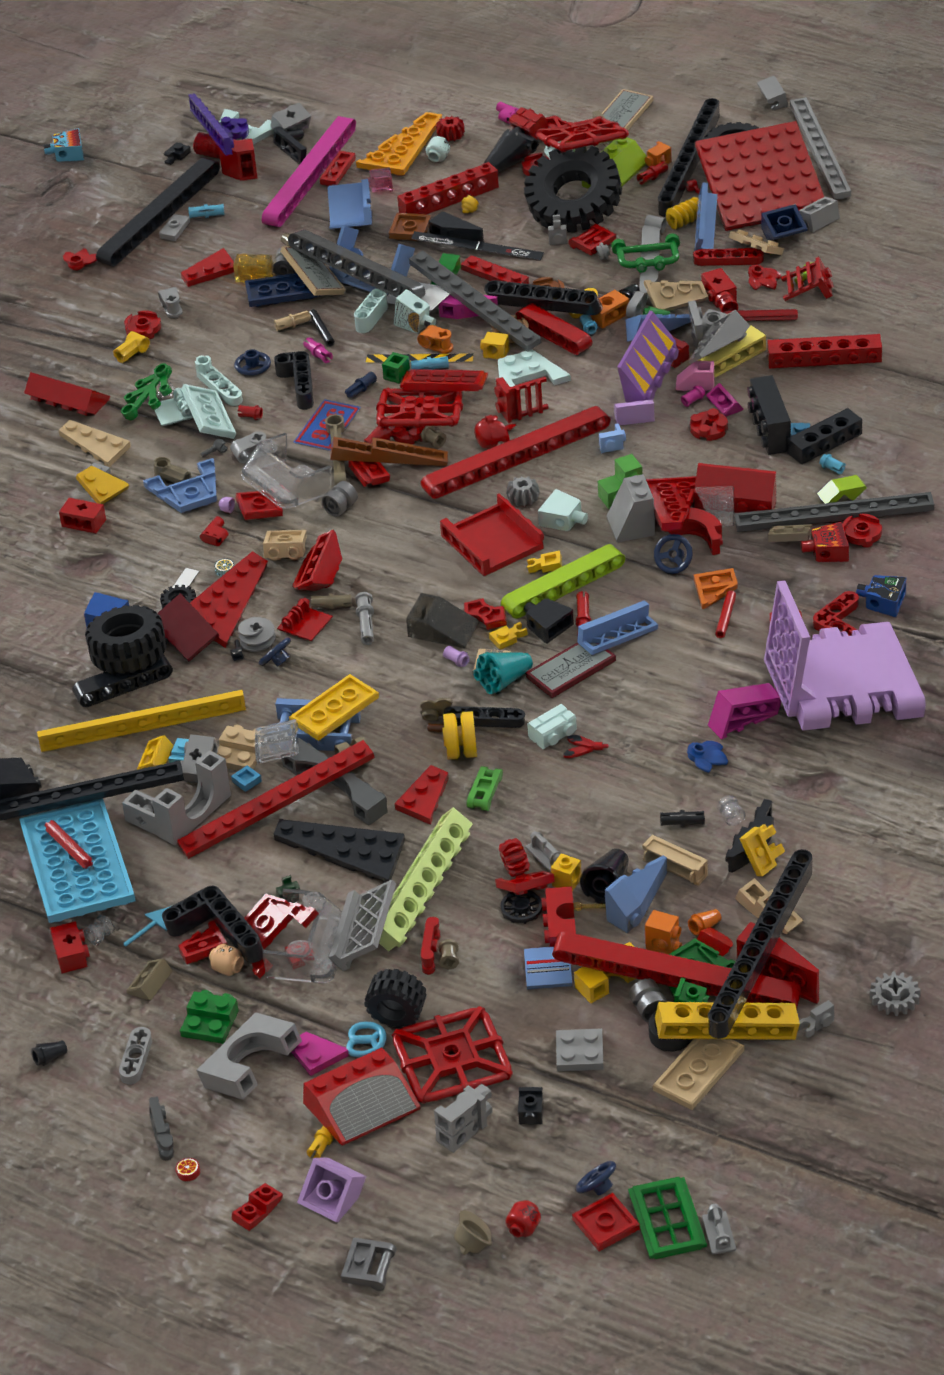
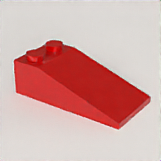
[736,922,819,1004]

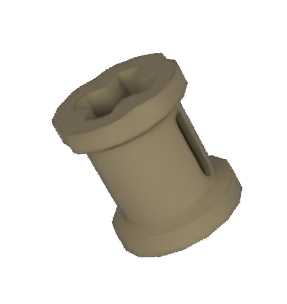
[421,426,446,449]
[438,939,459,970]

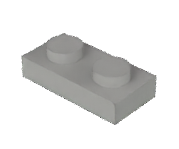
[688,300,706,340]

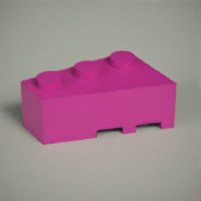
[708,683,781,740]

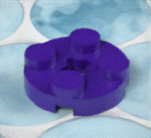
[219,117,249,140]

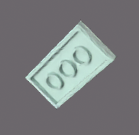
[181,384,236,439]

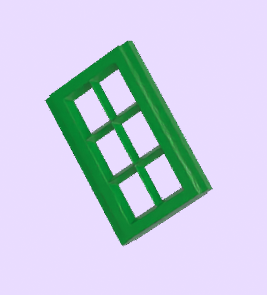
[628,1176,707,1259]

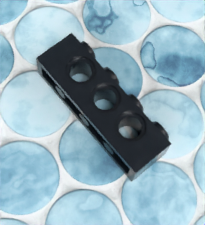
[787,408,862,465]

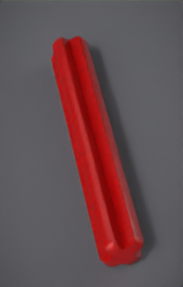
[725,309,798,321]
[45,820,93,869]

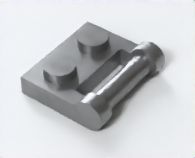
[341,1238,397,1291]

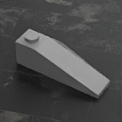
[689,310,750,364]

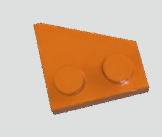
[694,568,738,609]

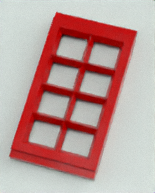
[400,369,488,391]

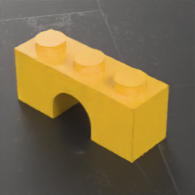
[574,942,636,1004]

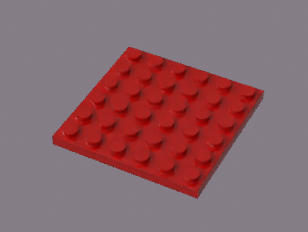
[695,121,824,231]

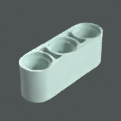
[354,289,388,333]

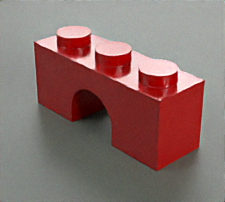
[542,887,576,947]

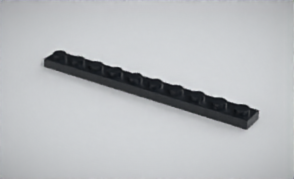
[0,761,184,821]

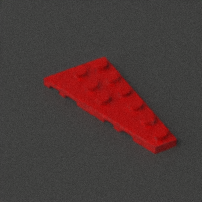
[646,476,696,532]
[190,551,268,648]

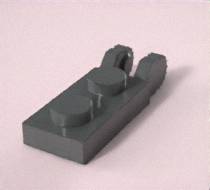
[149,1096,174,1160]

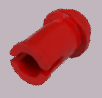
[238,405,263,420]

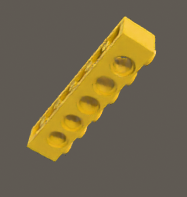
[655,1002,800,1040]

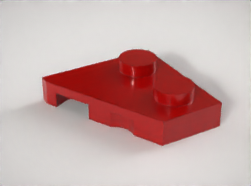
[495,871,555,895]

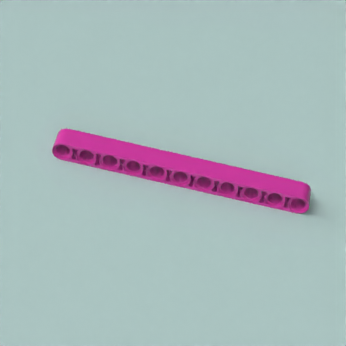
[262,116,356,227]

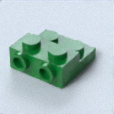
[180,990,239,1044]

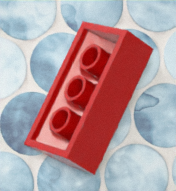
[24,372,110,416]
[694,463,776,513]

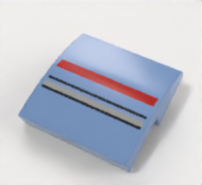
[524,947,572,990]

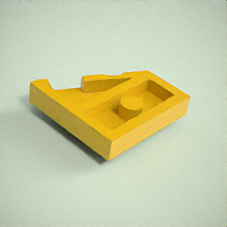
[76,466,129,504]

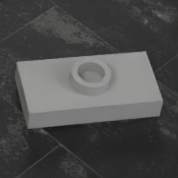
[159,214,190,241]

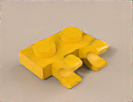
[739,824,785,877]

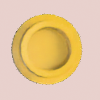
[461,195,479,214]

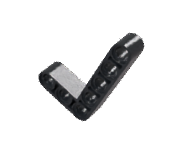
[162,885,265,963]

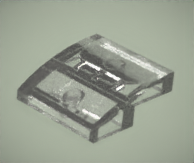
[255,719,299,764]

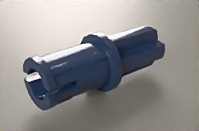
[345,371,377,398]

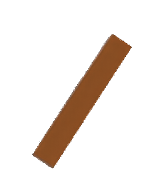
[330,437,448,466]

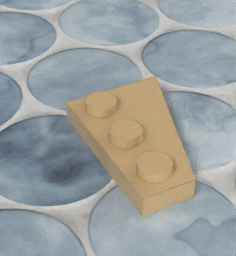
[728,229,784,255]

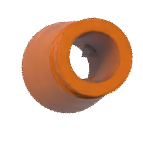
[688,909,722,935]

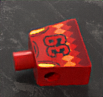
[801,522,849,562]

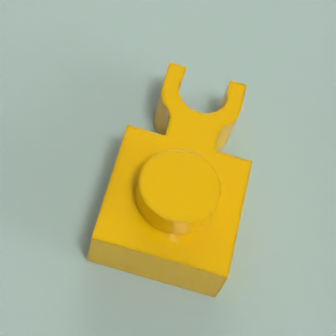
[527,550,562,573]
[489,622,528,650]

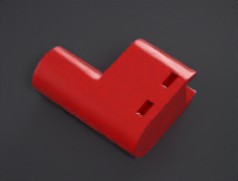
[200,516,229,546]

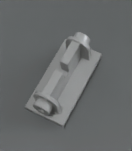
[525,831,561,872]
[702,1204,736,1255]

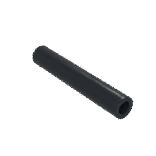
[309,309,335,347]

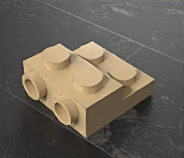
[263,530,307,561]
[217,725,267,771]

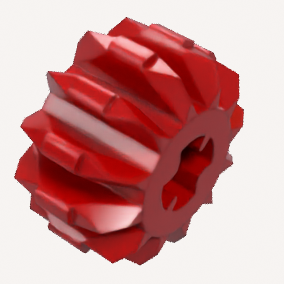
[436,116,465,142]
[499,838,530,877]

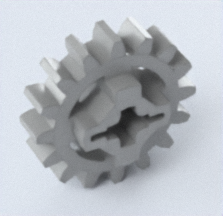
[870,971,920,1016]

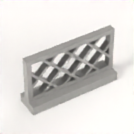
[328,880,396,971]

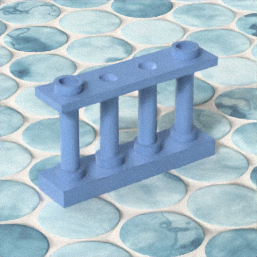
[268,698,361,751]

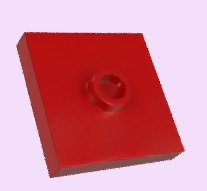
[235,490,283,520]
[572,1193,640,1251]

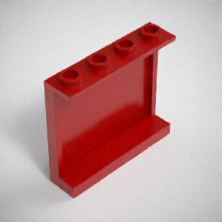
[440,494,544,576]

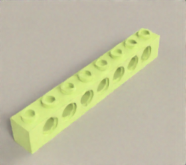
[379,807,473,951]

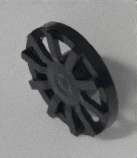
[500,890,542,924]

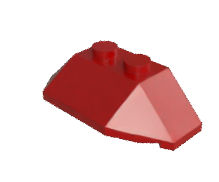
[292,530,342,591]

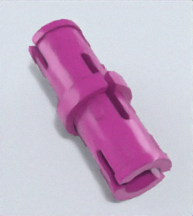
[303,337,333,363]

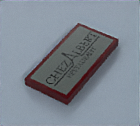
[526,643,616,698]

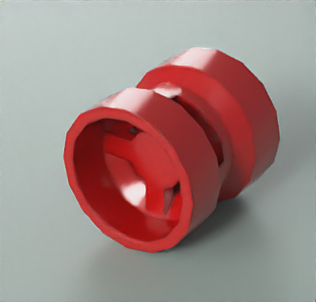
[715,291,738,313]

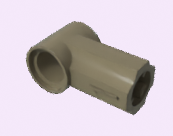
[153,457,191,483]

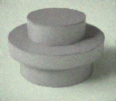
[596,242,610,260]

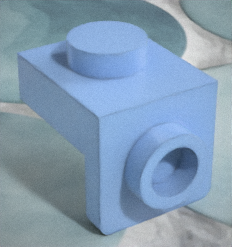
[599,423,626,453]

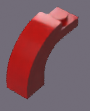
[669,507,723,555]

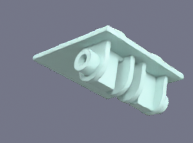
[154,388,193,426]

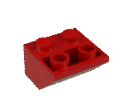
[218,138,258,181]

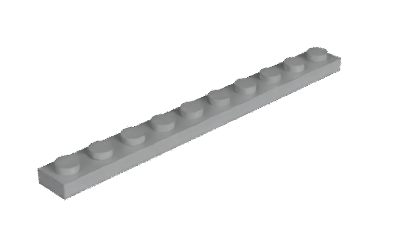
[790,97,851,199]

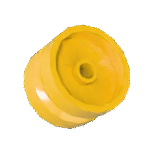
[442,711,477,760]

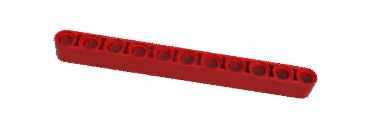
[420,406,611,499]
[552,932,802,1009]

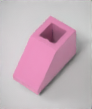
[676,361,715,391]

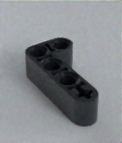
[274,351,314,410]

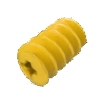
[666,197,698,230]

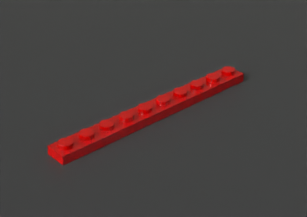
[177,740,375,859]

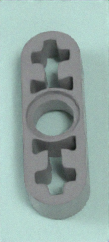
[119,1027,152,1085]

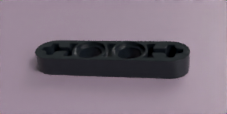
[443,706,525,728]

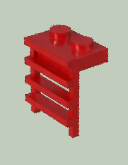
[781,257,834,301]
[494,377,549,424]

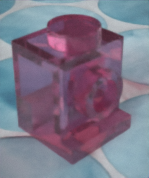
[367,168,393,192]

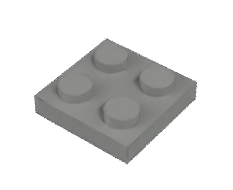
[556,1028,604,1071]

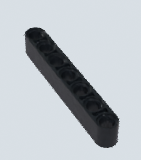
[484,280,603,315]

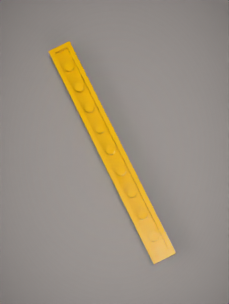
[37,690,246,752]

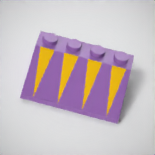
[617,311,679,402]

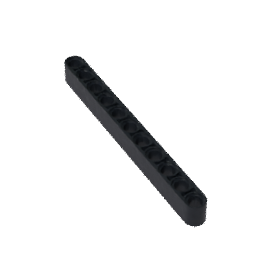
[658,98,720,217]
[96,157,220,267]
[708,849,813,1039]

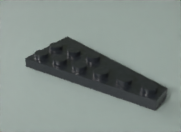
[274,819,405,883]

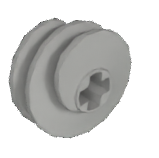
[238,617,276,652]

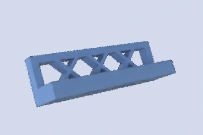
[694,183,717,251]
[577,600,658,655]

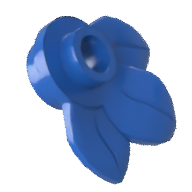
[687,741,728,773]

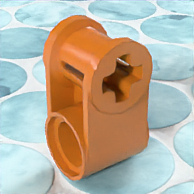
[417,325,453,354]

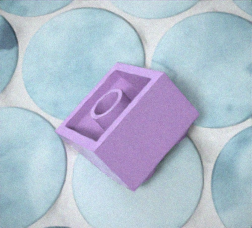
[297,1157,366,1222]

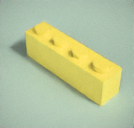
[698,325,766,378]

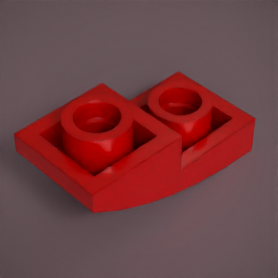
[231,1183,283,1231]

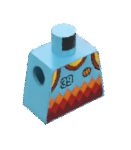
[44,128,84,162]

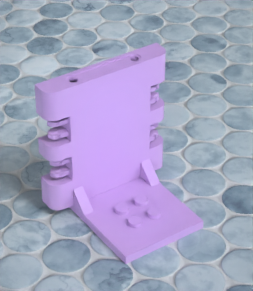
[764,581,926,731]

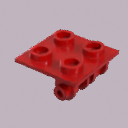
[277,598,333,641]

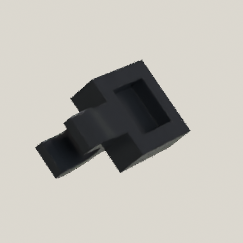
[164,142,191,165]

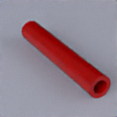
[715,591,736,638]

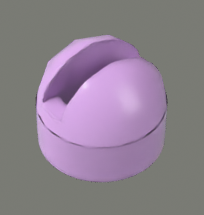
[219,497,235,513]

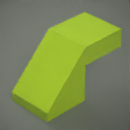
[817,475,867,503]

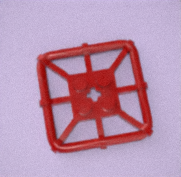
[535,116,629,152]
[376,388,463,428]
[392,1006,513,1104]

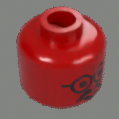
[505,1200,541,1238]

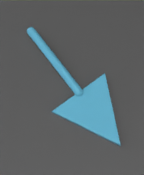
[123,907,169,946]

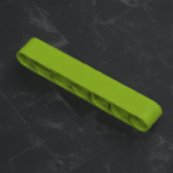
[501,544,626,619]

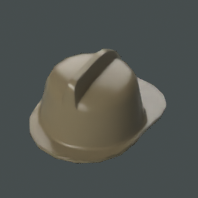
[454,1210,492,1255]

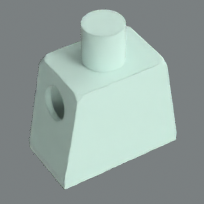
[538,489,588,531]

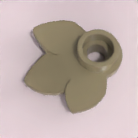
[420,698,453,721]

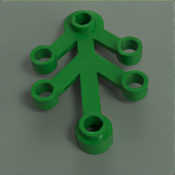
[121,363,172,421]

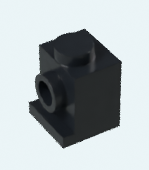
[518,1087,544,1125]

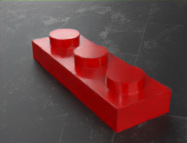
[320,151,356,186]

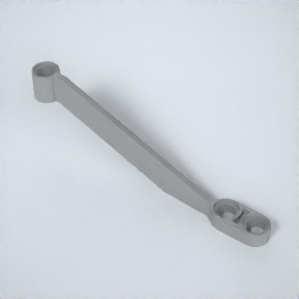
[626,215,666,318]

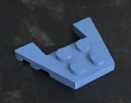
[143,458,217,513]

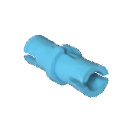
[188,204,224,218]
[410,356,449,370]

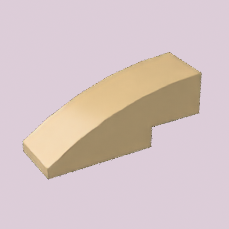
[735,878,803,934]

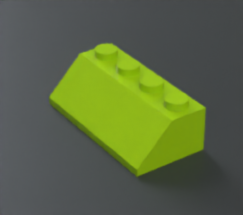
[582,138,647,189]

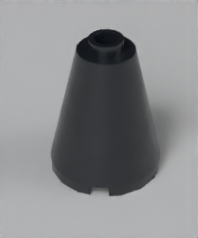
[484,129,531,173]
[580,849,629,904]

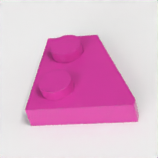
[291,1032,349,1076]

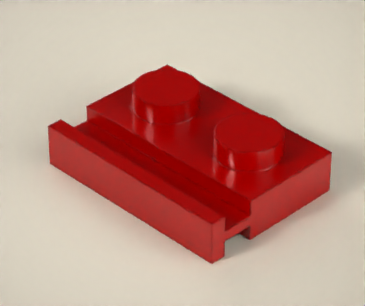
[348,461,390,487]

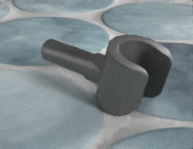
[200,439,228,457]

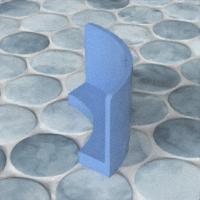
[327,179,372,229]

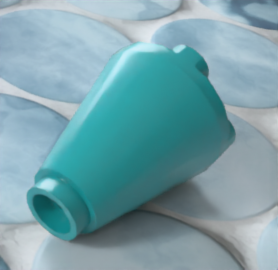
[473,652,533,694]

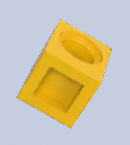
[480,332,510,359]
[551,853,582,892]

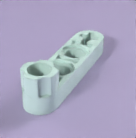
[195,355,243,406]

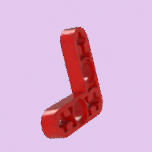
[813,591,859,636]

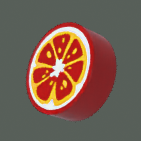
[176,1158,200,1181]

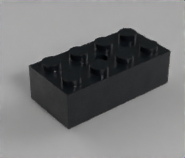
[747,375,791,455]

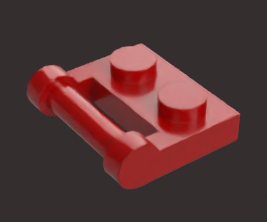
[568,224,616,256]

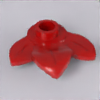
[63,248,96,271]
[748,265,782,290]

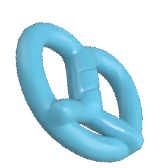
[346,1022,387,1058]

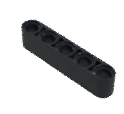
[72,654,173,707]

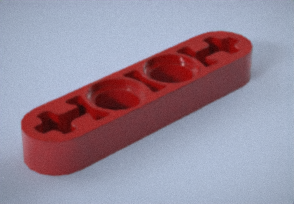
[693,248,764,266]

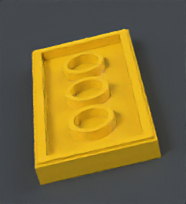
[289,674,379,741]

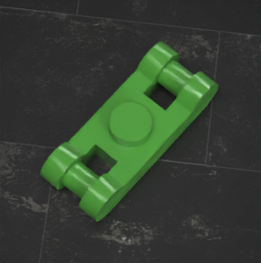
[467,766,503,811]

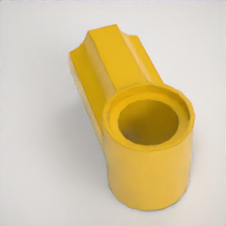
[113,331,150,363]

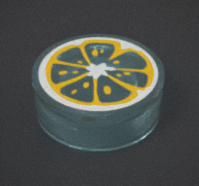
[214,559,234,577]

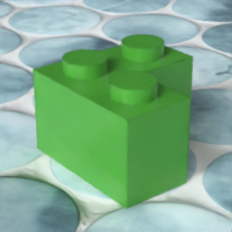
[597,454,643,509]

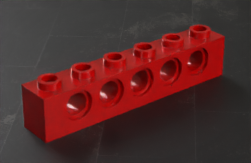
[397,162,499,215]
[767,334,882,369]

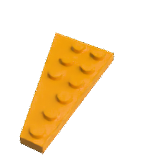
[356,112,442,176]

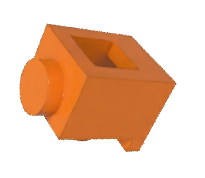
[645,141,672,166]

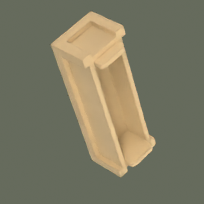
[642,835,708,886]

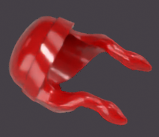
[474,415,516,449]

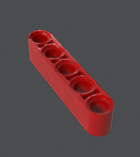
[515,303,593,355]

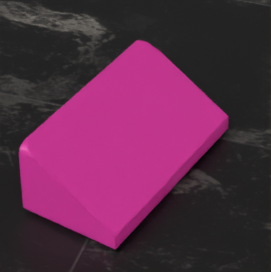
[705,383,744,417]

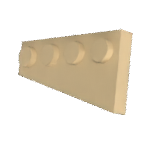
[59,420,131,467]

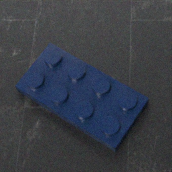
[245,273,321,307]

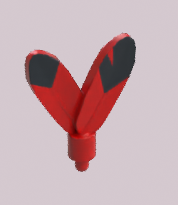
[563,735,609,758]

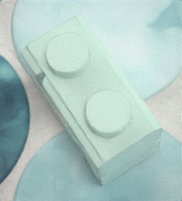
[527,704,577,749]

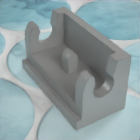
[757,76,788,110]
[799,196,840,232]

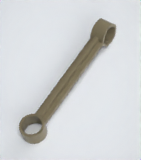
[325,414,346,485]

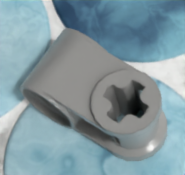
[158,287,182,318]
[230,431,269,464]

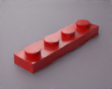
[461,255,529,284]

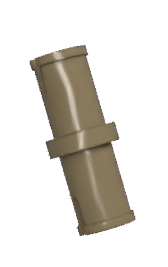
[311,593,352,609]

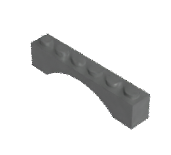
[281,738,388,825]

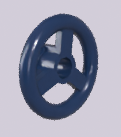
[234,349,271,376]
[654,534,693,574]
[259,637,291,667]
[576,1161,616,1196]

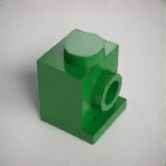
[382,352,410,384]
[674,978,710,1002]

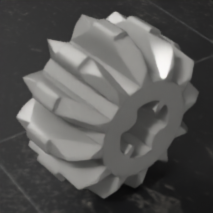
[506,475,540,507]

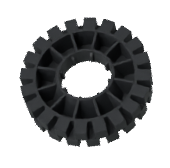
[524,146,622,233]

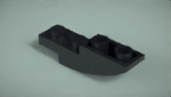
[725,799,774,873]

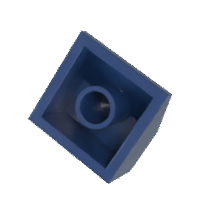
[761,204,808,240]

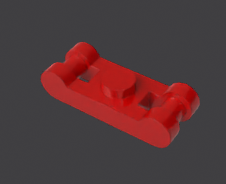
[420,917,441,975]

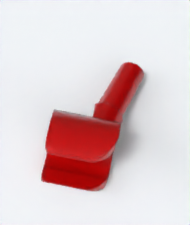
[686,179,700,194]

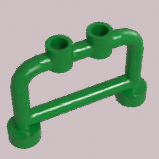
[611,233,680,272]

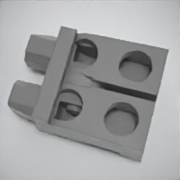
[434,1084,492,1153]

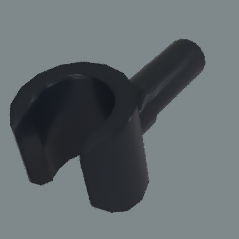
[230,639,244,661]

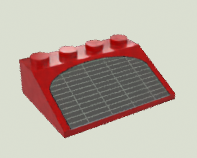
[303,1048,421,1146]

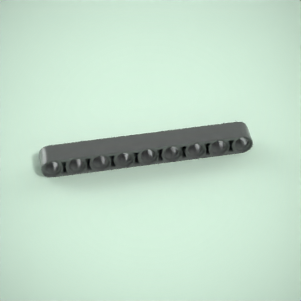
[288,229,425,298]

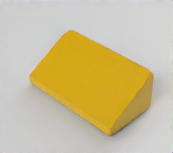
[137,735,173,770]

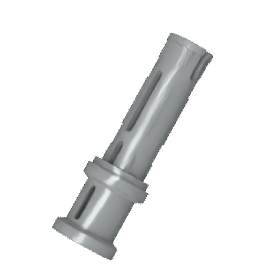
[355,592,374,645]

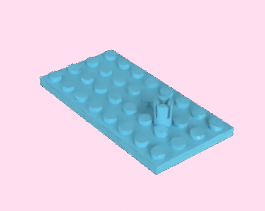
[19,798,136,923]

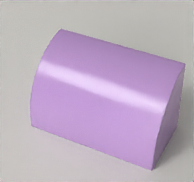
[614,399,655,426]

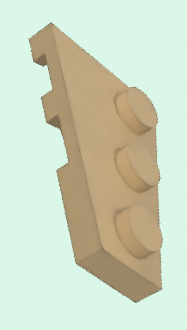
[643,280,708,311]

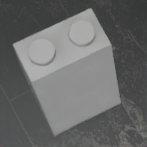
[607,475,655,543]

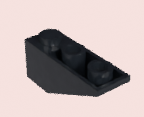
[429,211,484,242]

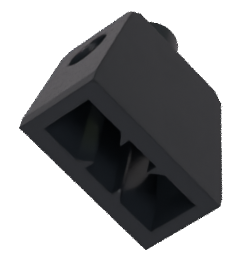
[524,598,574,644]

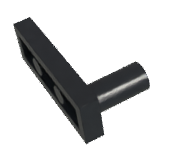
[273,126,307,165]

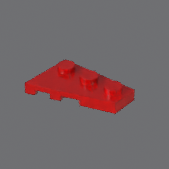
[181,248,238,287]
[395,765,449,825]

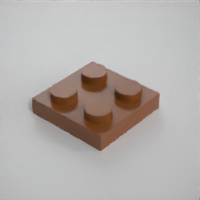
[389,213,431,241]

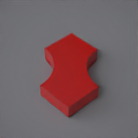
[464,598,507,630]

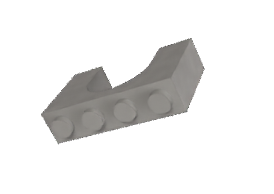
[152,750,231,846]
[196,1012,302,1100]

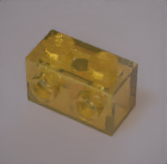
[233,253,274,282]

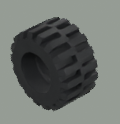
[364,969,427,1028]

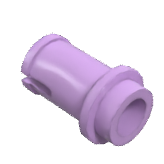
[443,646,470,667]

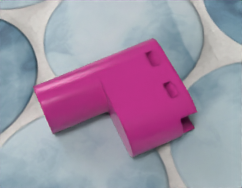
[496,102,519,124]

